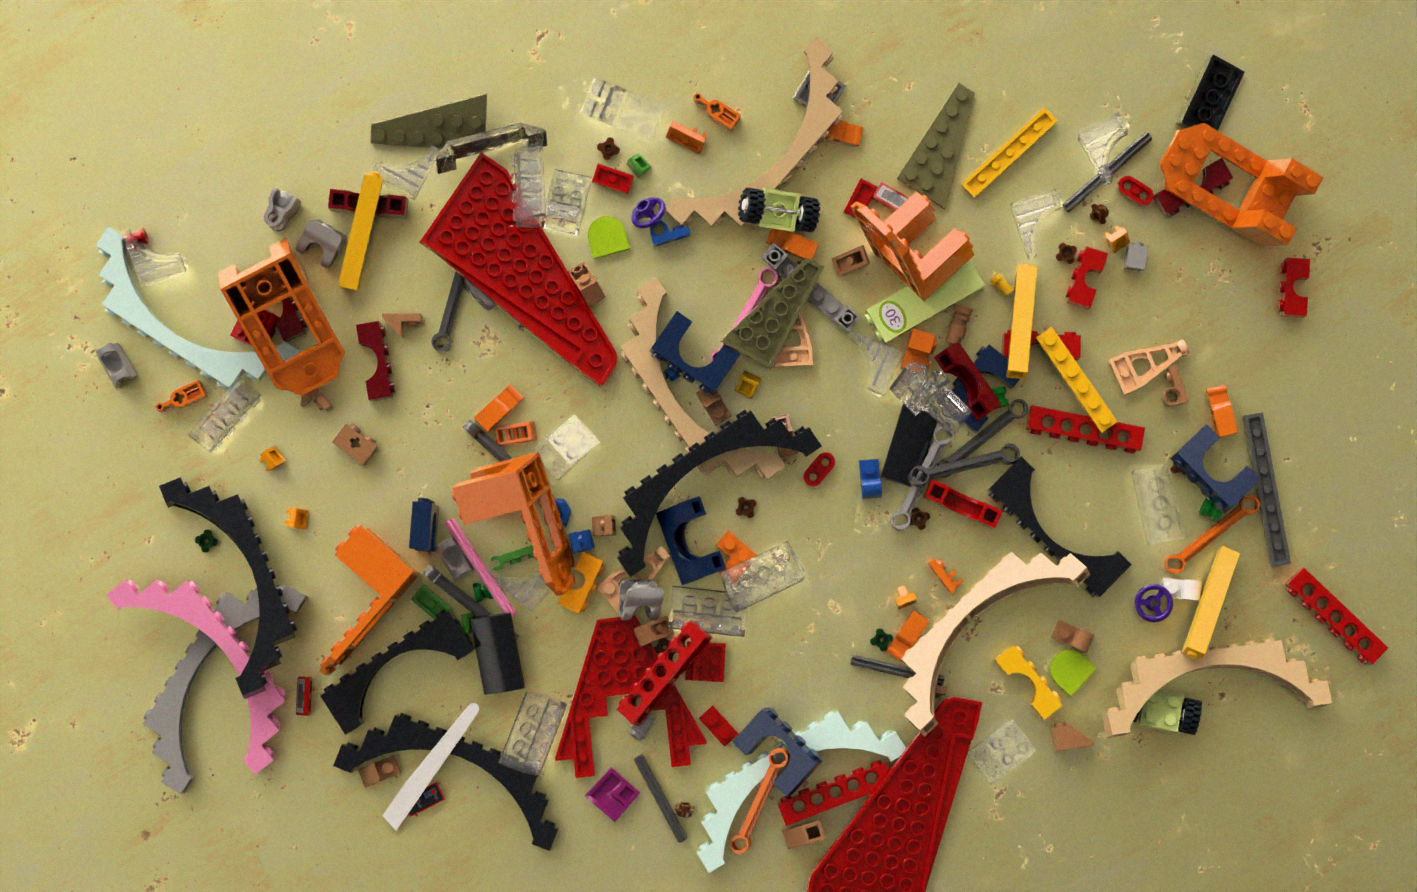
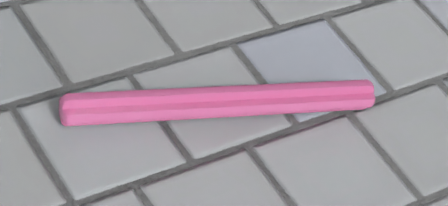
[445,518,516,616]

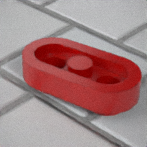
[1117,176,1154,206]
[803,452,835,487]

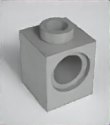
[1123,242,1148,272]

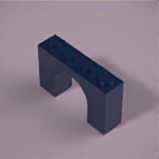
[649,311,740,395]
[940,345,1020,434]
[1170,424,1261,514]
[656,496,726,585]
[409,498,439,552]
[733,707,823,797]

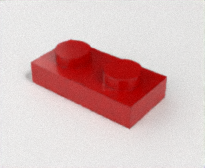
[592,164,634,195]
[699,705,738,747]

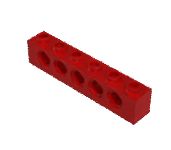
[1026,405,1145,454]
[1284,567,1388,665]
[616,620,713,726]
[777,760,889,826]

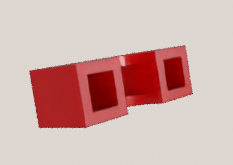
[1065,246,1108,310]
[1278,257,1310,318]

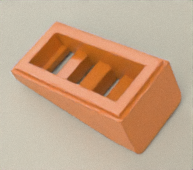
[494,421,537,446]

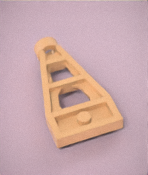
[774,312,813,368]
[1108,340,1189,395]
[596,546,671,614]

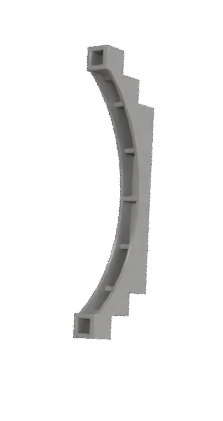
[143,584,308,794]

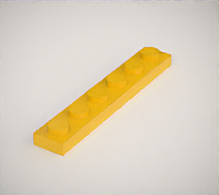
[961,107,1058,199]
[1035,327,1118,433]

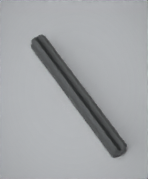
[850,655,945,686]
[634,755,687,842]

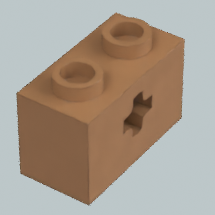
[332,424,378,466]

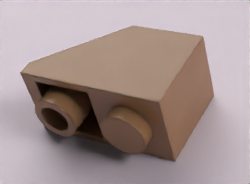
[568,262,605,307]
[782,819,826,849]

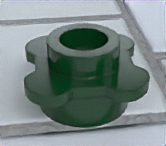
[195,530,218,553]
[870,629,893,651]

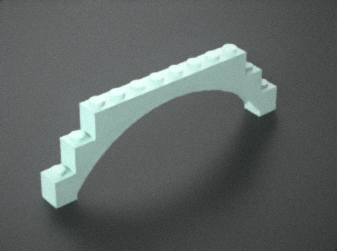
[96,226,300,390]
[697,710,906,873]

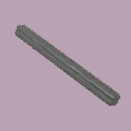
[1062,132,1152,212]

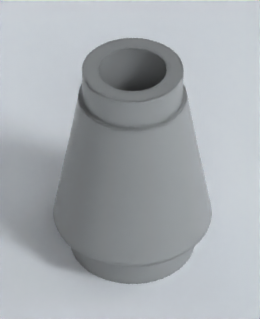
[628,714,655,742]

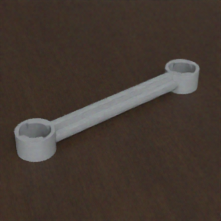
[891,426,953,531]

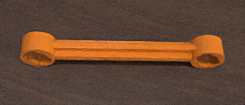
[1164,495,1260,574]
[730,747,790,854]

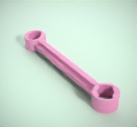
[711,268,778,362]

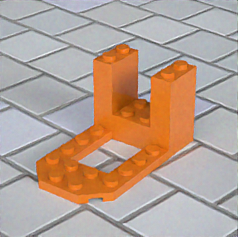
[1159,123,1324,247]
[850,192,974,301]
[218,238,345,396]
[452,452,575,596]
[319,525,421,676]

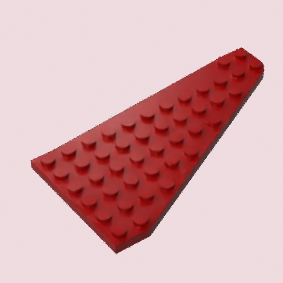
[419,152,617,387]
[806,696,982,892]

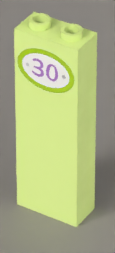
[865,260,985,345]

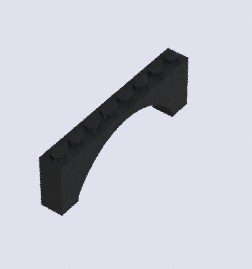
[988,456,1132,598]
[320,609,476,735]

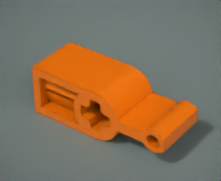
[693,93,741,132]
[825,120,864,146]
[765,228,819,260]
[155,380,208,412]
[474,384,524,433]
[1206,385,1238,437]
[886,609,930,662]

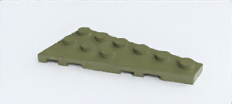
[897,83,975,209]
[371,93,487,151]
[720,258,824,369]

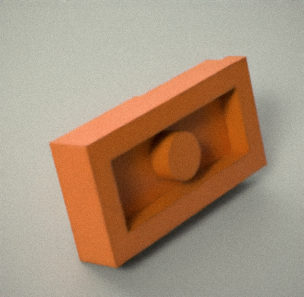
[666,121,707,154]
[927,558,963,594]

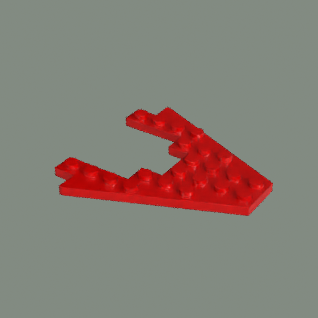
[555,615,707,778]

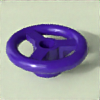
[631,197,665,228]
[1135,584,1173,622]

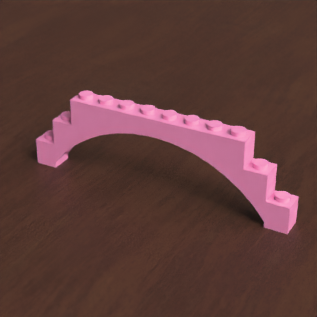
[106,579,287,775]

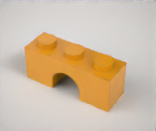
[558,552,605,614]

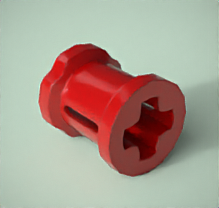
[125,227,149,249]

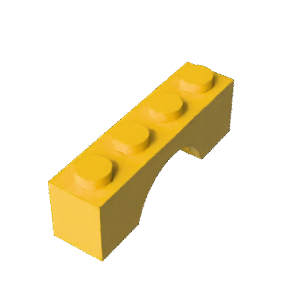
[994,645,1062,720]

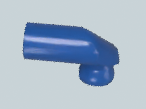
[555,498,571,527]

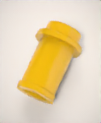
[990,273,1014,297]

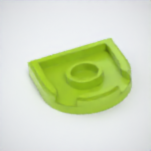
[588,216,630,259]
[1050,650,1097,697]

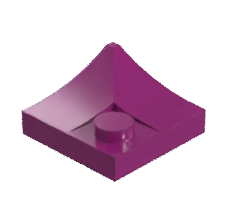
[584,767,640,822]

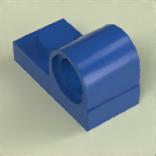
[650,220,690,247]
[859,459,882,499]
[568,529,595,554]

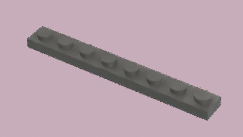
[1243,412,1291,567]

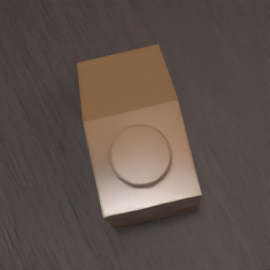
[1050,722,1094,752]

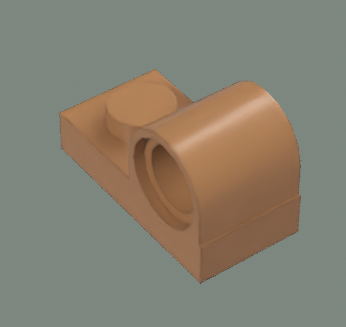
[1161,365,1189,407]
[592,515,616,537]
[633,616,674,647]
[1051,620,1095,653]

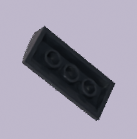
[1176,54,1245,131]
[880,404,939,487]
[470,612,525,695]

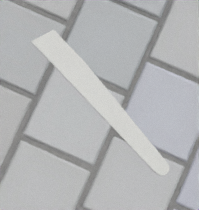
[382,703,479,831]

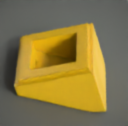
[734,371,761,399]

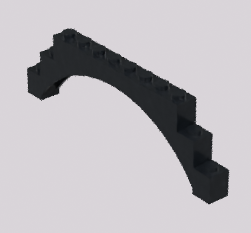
[617,409,822,577]
[159,477,297,699]
[333,713,559,851]

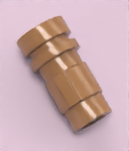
[945,304,973,344]

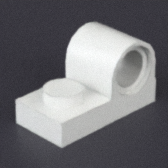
[1162,577,1202,601]

